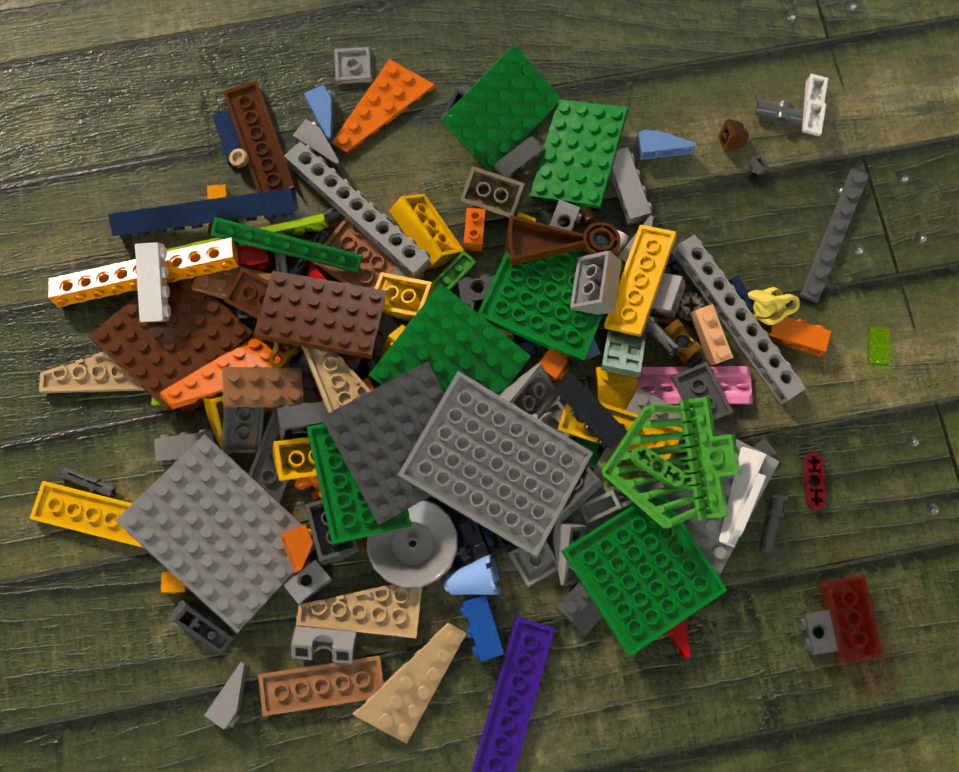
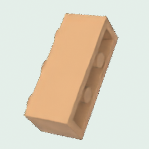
[689,304,733,366]

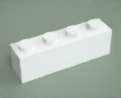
[135,242,171,323]

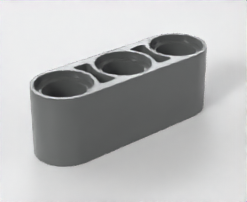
[494,136,545,179]

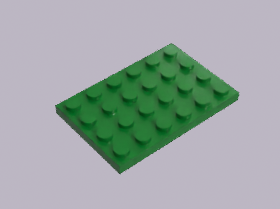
[440,44,562,173]
[530,100,629,209]
[307,423,412,545]

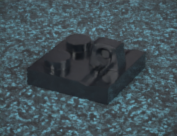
[453,519,492,569]

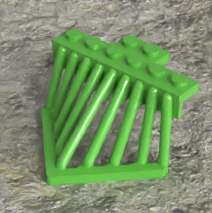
[602,396,741,528]

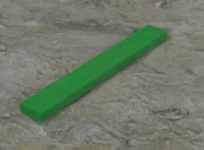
[210,217,363,273]

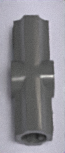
[754,99,804,127]

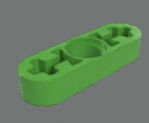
[630,446,684,487]

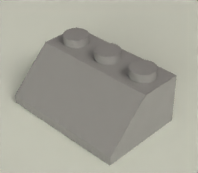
[570,251,622,315]

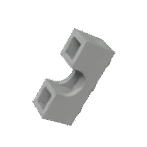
[291,626,356,664]

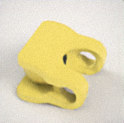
[748,287,800,325]

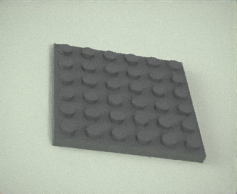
[321,362,445,525]

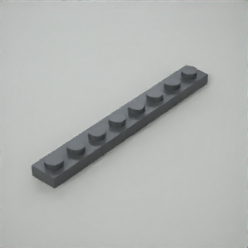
[799,168,869,304]

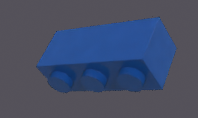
[460,595,504,662]

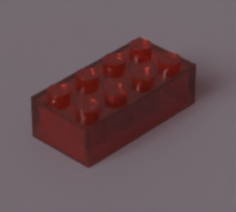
[819,575,884,663]

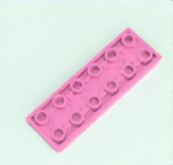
[636,366,753,405]

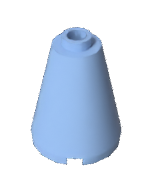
[444,555,501,595]

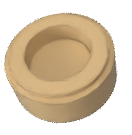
[229,148,249,168]

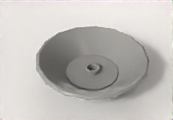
[367,499,457,588]

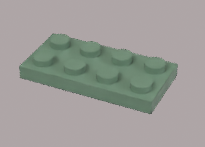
[601,330,647,378]

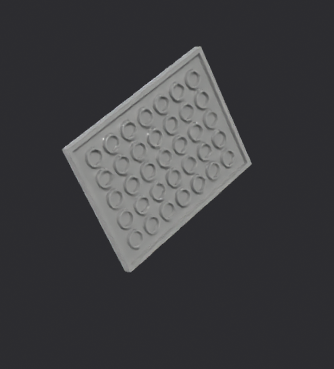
[397,371,593,557]
[115,434,316,633]

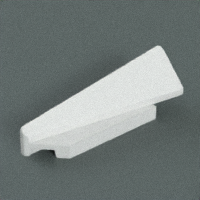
[719,447,766,548]

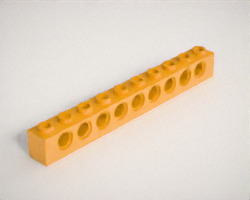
[48,238,239,307]

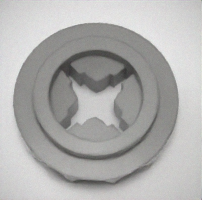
[677,291,706,321]

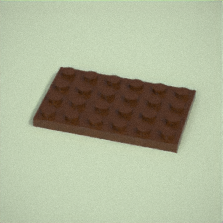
[254,271,387,359]

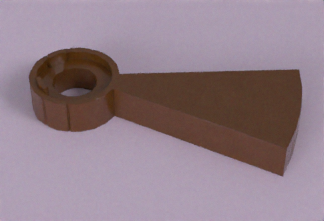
[506,215,621,266]

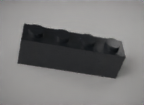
[556,375,628,450]

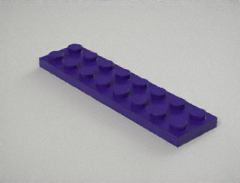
[471,616,555,772]

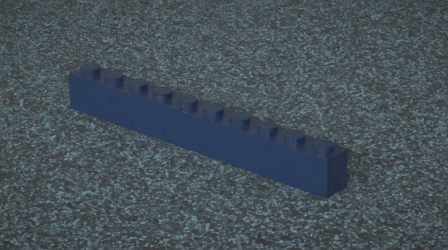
[108,187,299,239]

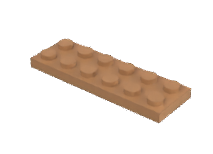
[258,656,384,716]

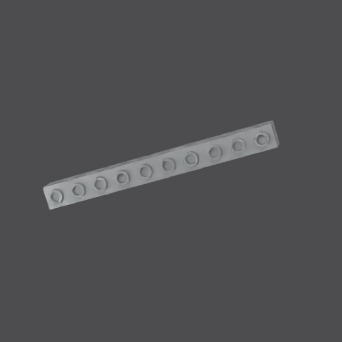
[284,142,431,279]
[672,235,806,405]

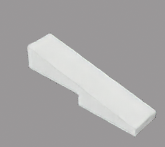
[802,74,828,137]

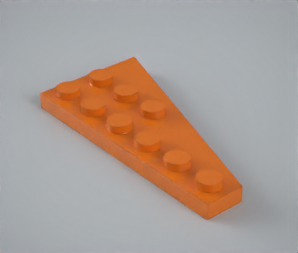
[331,59,435,154]
[160,337,291,409]

